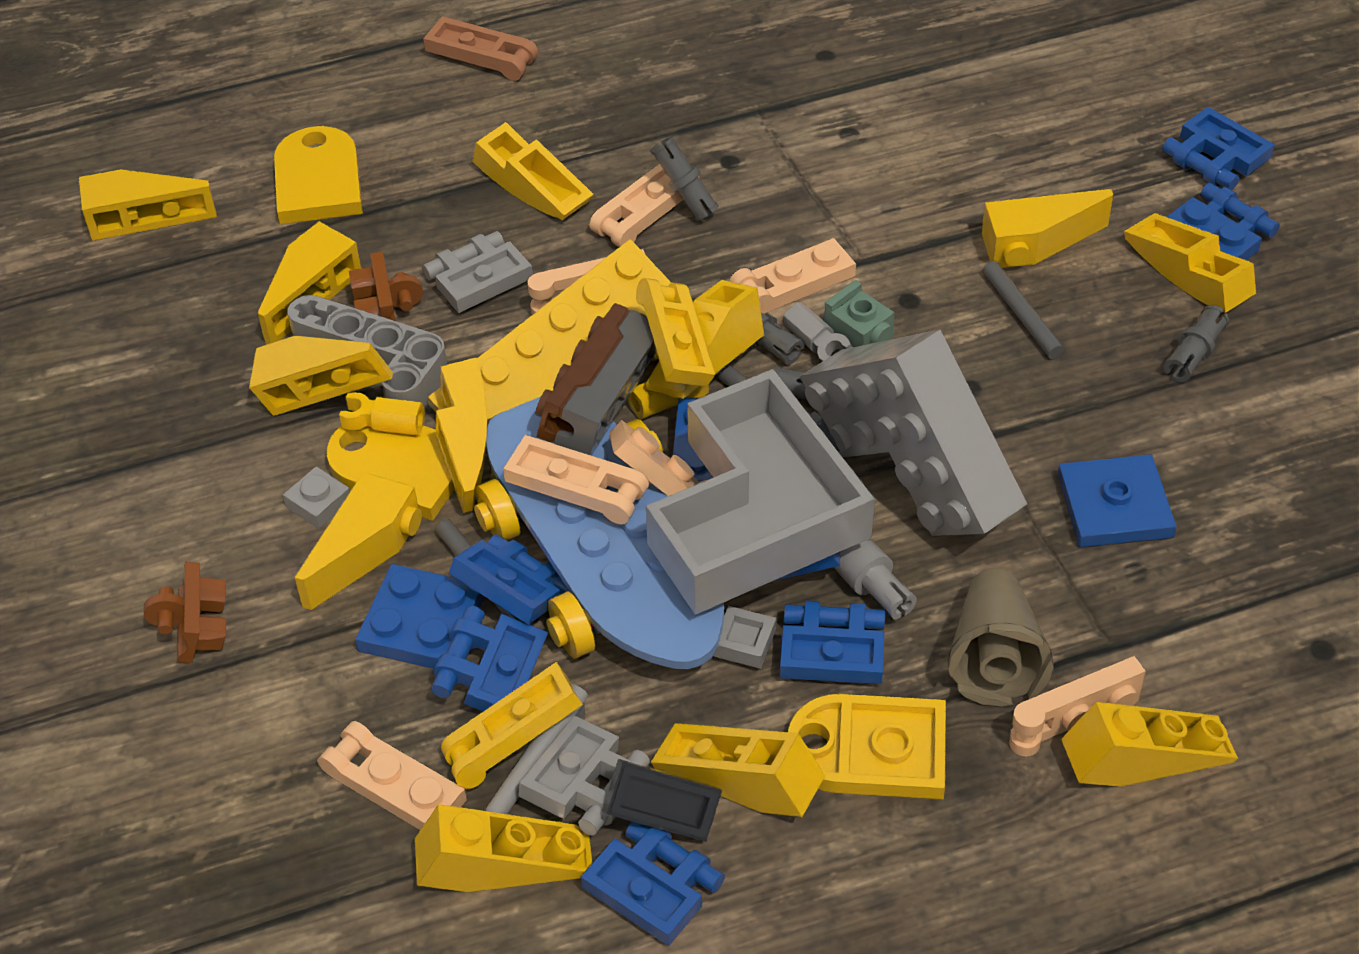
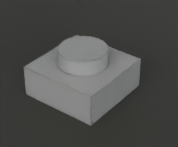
[283,467,350,528]
[713,606,776,669]

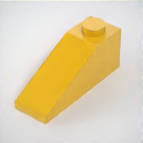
[79,169,217,241]
[982,189,1113,268]
[258,221,361,344]
[249,336,393,416]
[294,472,422,610]
[651,723,825,817]

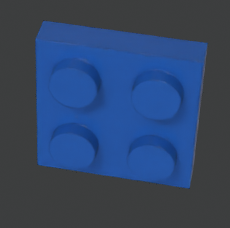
[355,564,484,669]

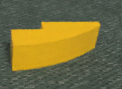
[472,122,594,220]
[1124,213,1256,313]
[436,358,487,513]

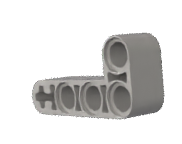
[288,295,447,414]

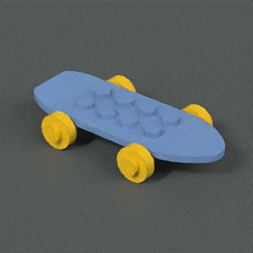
[474,397,724,669]

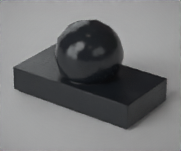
[602,759,722,842]

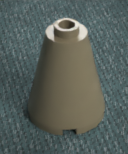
[948,569,1054,707]

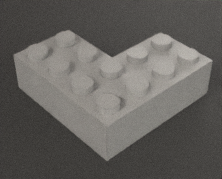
[800,329,1027,536]
[646,369,875,615]

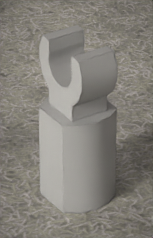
[782,302,853,362]

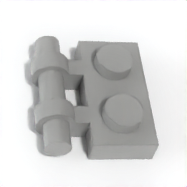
[422,231,533,313]
[518,716,650,835]

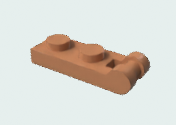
[423,16,539,81]

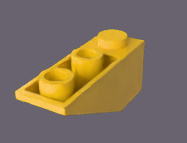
[646,280,764,399]
[1061,702,1238,787]
[415,804,592,892]

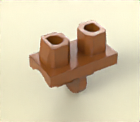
[349,251,423,321]
[144,561,226,663]

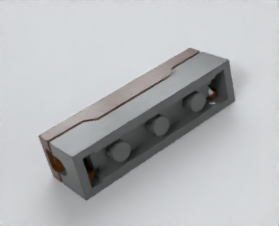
[535,303,657,455]

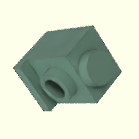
[824,280,895,347]

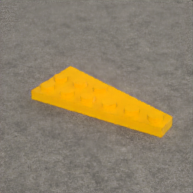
[427,239,671,425]

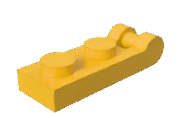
[636,278,715,387]
[441,662,583,789]

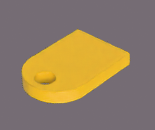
[274,126,363,224]
[327,425,455,521]
[788,694,946,800]

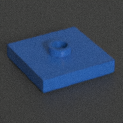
[1057,454,1177,547]

